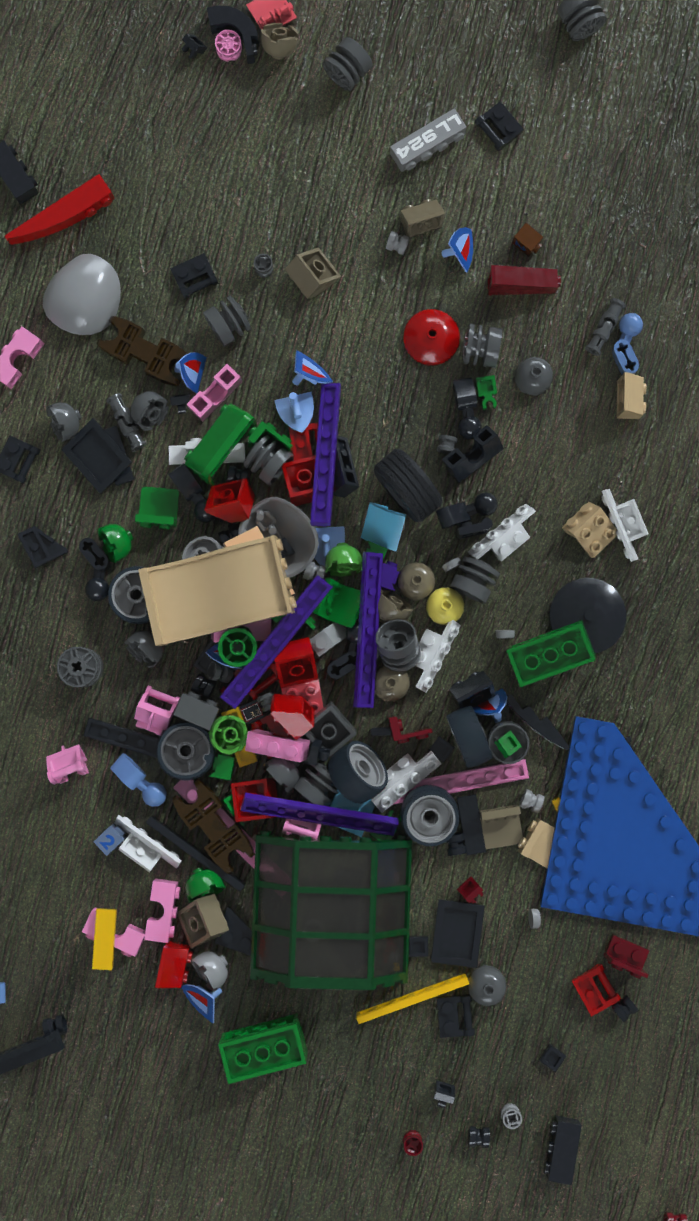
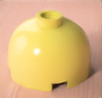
[426,587,464,625]

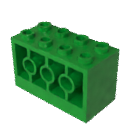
[506,620,596,687]
[218,1013,308,1084]

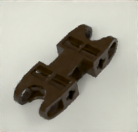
[96,316,188,387]
[172,779,255,874]

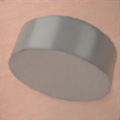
[442,557,462,573]
[495,630,515,639]
[528,909,541,929]

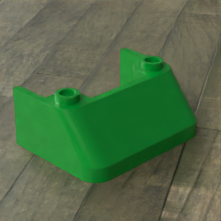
[184,403,258,486]

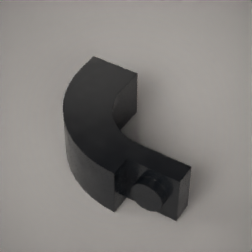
[207,6,259,64]

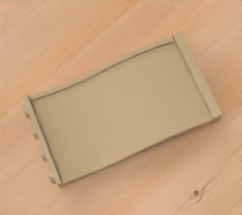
[138,535,297,646]

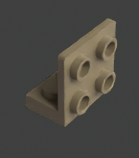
[479,805,523,849]

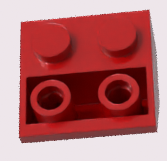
[270,694,315,740]

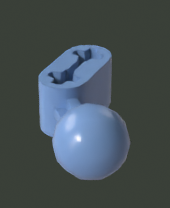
[612,313,643,375]
[110,753,167,807]

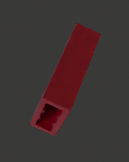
[487,265,561,295]

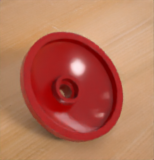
[403,309,460,366]

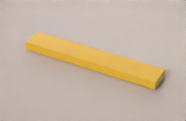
[356,974,469,1024]

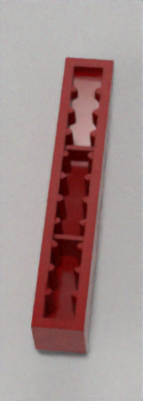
[5,174,115,245]

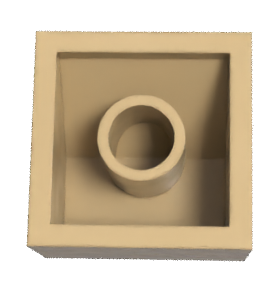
[617,372,647,419]

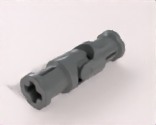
[585,298,626,356]
[106,393,147,452]

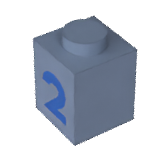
[94,824,127,856]

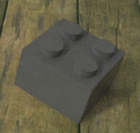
[173,691,222,730]
[305,701,356,758]

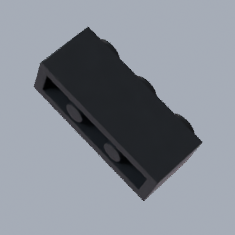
[0,140,39,205]
[544,1115,582,1185]

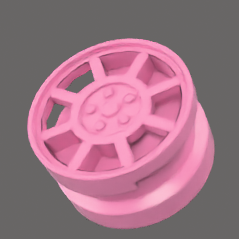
[215,30,242,62]

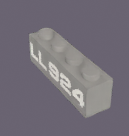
[390,108,466,172]

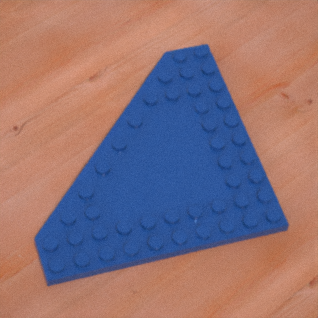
[540,716,699,936]

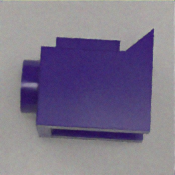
[381,561,399,593]

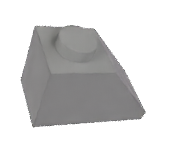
[310,623,347,657]

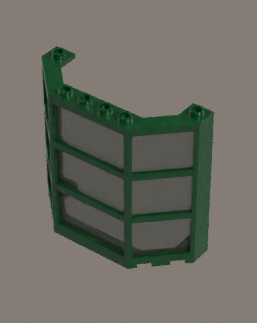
[250,830,412,990]

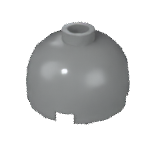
[191,951,228,993]

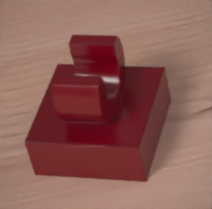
[457,877,483,903]

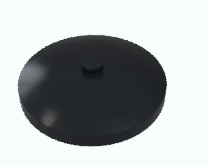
[549,578,626,653]

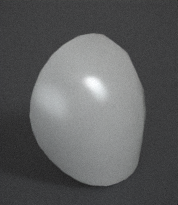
[43,254,121,335]
[238,497,319,578]

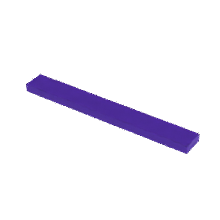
[310,383,341,526]
[353,552,383,708]
[220,575,333,709]
[241,793,399,836]

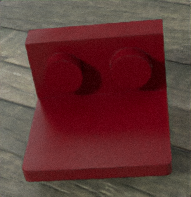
[388,716,432,744]
[603,934,650,979]

